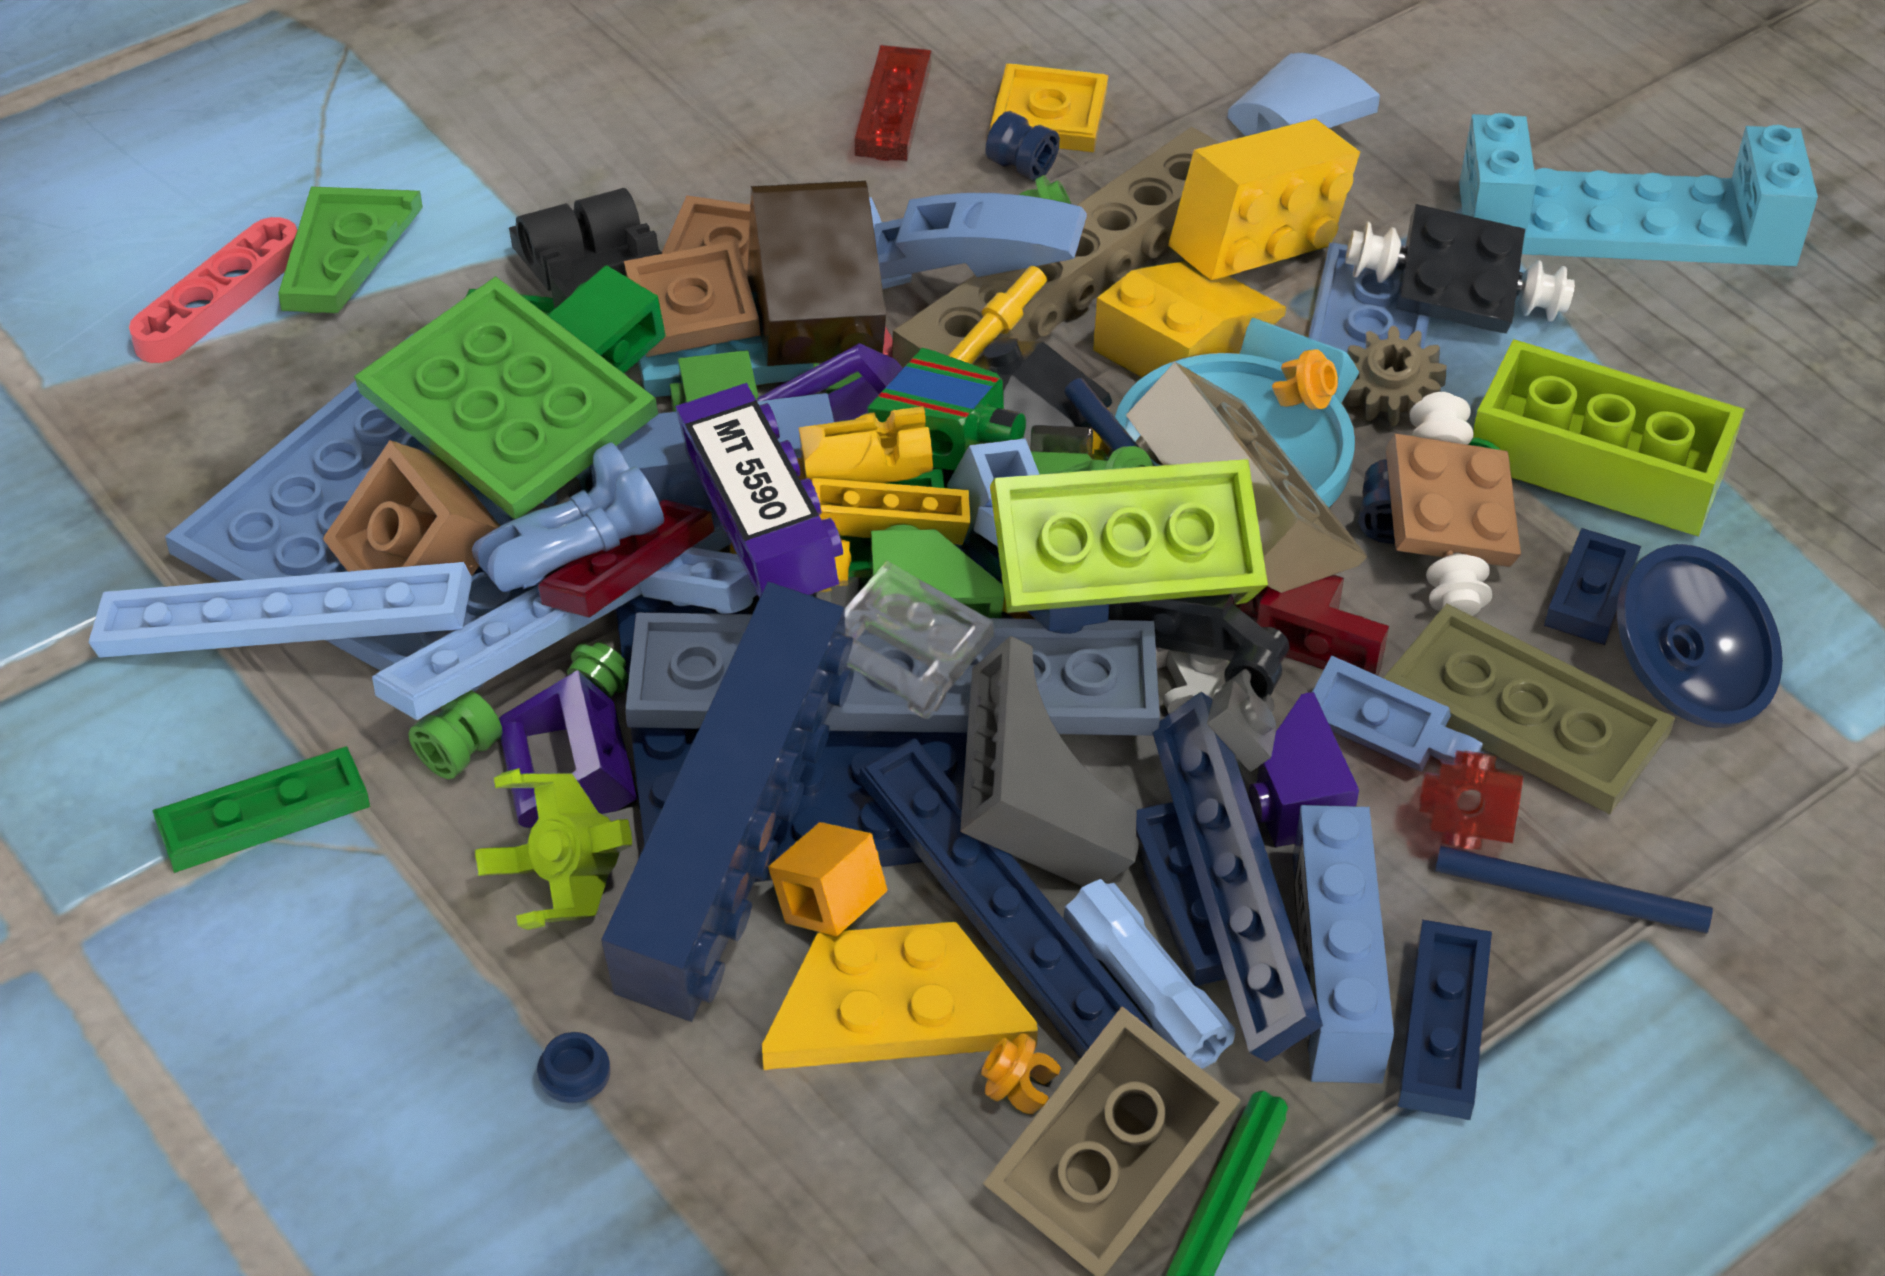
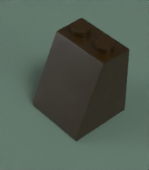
[747,180,886,366]

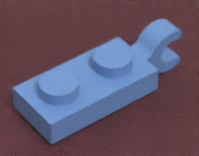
[1312,655,1485,778]

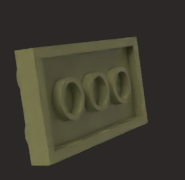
[1383,603,1675,814]

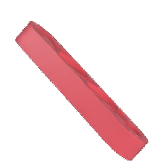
[129,217,297,363]

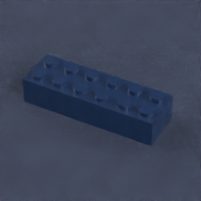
[601,582,854,1022]

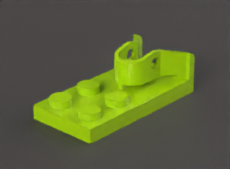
[990,459,1268,613]

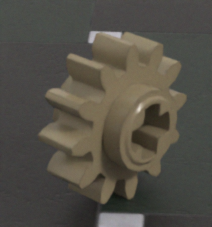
[1347,326,1447,426]

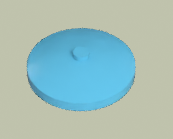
[1115,353,1355,508]

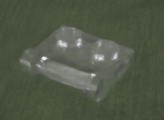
[845,561,994,719]

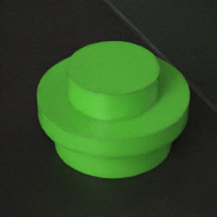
[567,643,629,699]

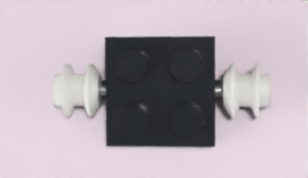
[1345,204,1575,334]

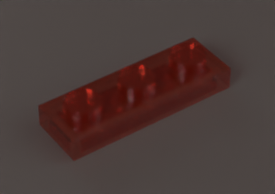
[855,45,931,161]

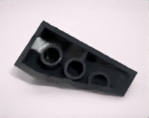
[933,338,1113,488]

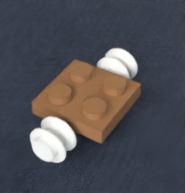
[1386,392,1521,616]

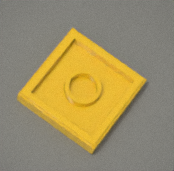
[990,63,1108,153]

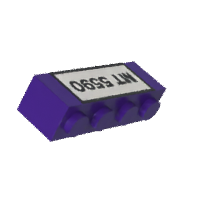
[675,383,843,598]

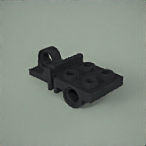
[509,188,662,308]

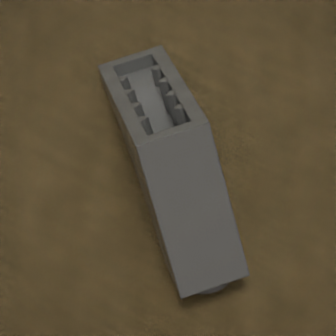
[960,636,1139,887]

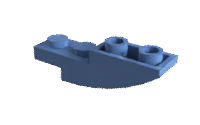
[874,193,1087,279]

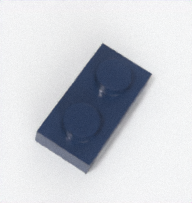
[1544,528,1641,645]

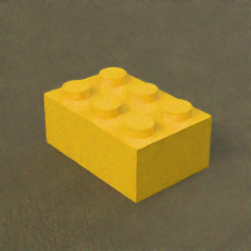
[1168,118,1360,281]

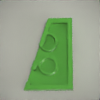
[278,186,423,313]

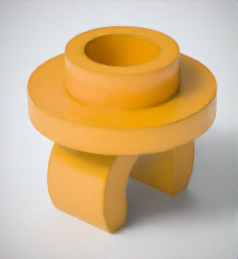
[1272,349,1338,410]
[981,1033,1061,1115]

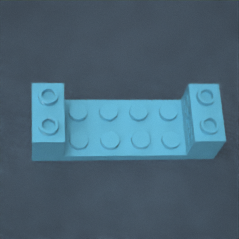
[1459,113,1818,266]

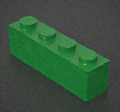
[547,265,666,373]

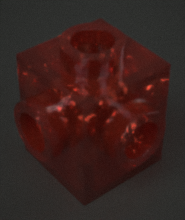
[1418,750,1524,850]

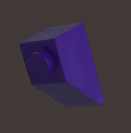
[1249,692,1359,847]

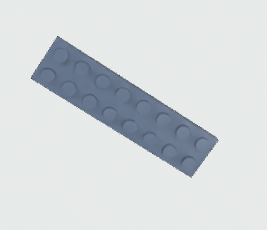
[626,613,1160,736]

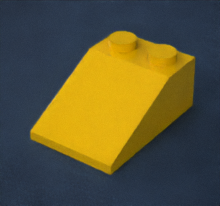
[1093,261,1286,378]

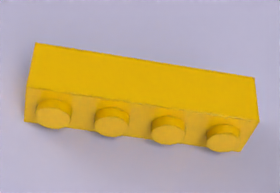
[811,478,970,545]

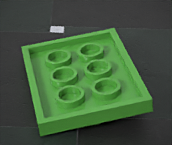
[354,276,658,520]

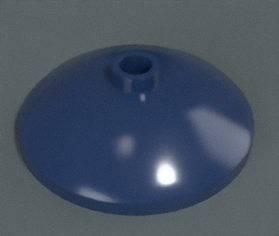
[1617,544,1783,728]

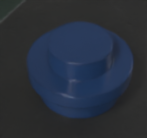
[537,1032,611,1103]

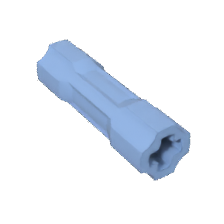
[1064,879,1235,1069]

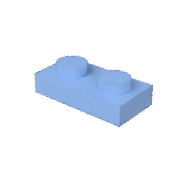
[639,547,757,614]

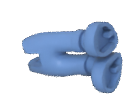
[472,442,664,592]

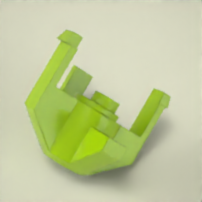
[475,768,632,930]

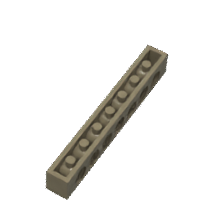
[893,127,1220,368]

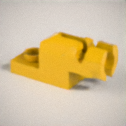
[797,406,933,483]

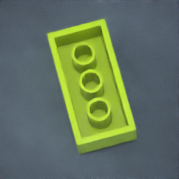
[1473,339,1745,537]

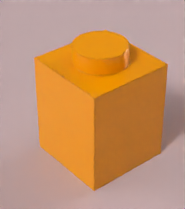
[768,822,888,937]

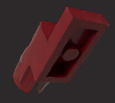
[1232,575,1389,676]

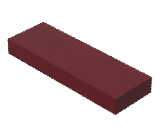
[538,500,715,618]

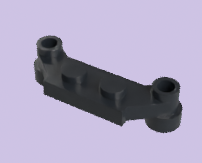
[1108,594,1289,698]

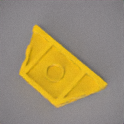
[762,922,1038,1070]

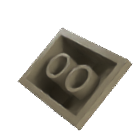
[982,1006,1241,1276]

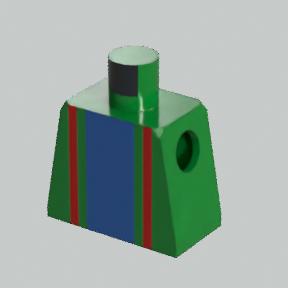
[868,348,1026,470]

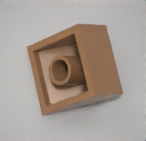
[322,440,501,576]

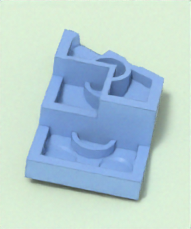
[1227,53,1380,136]

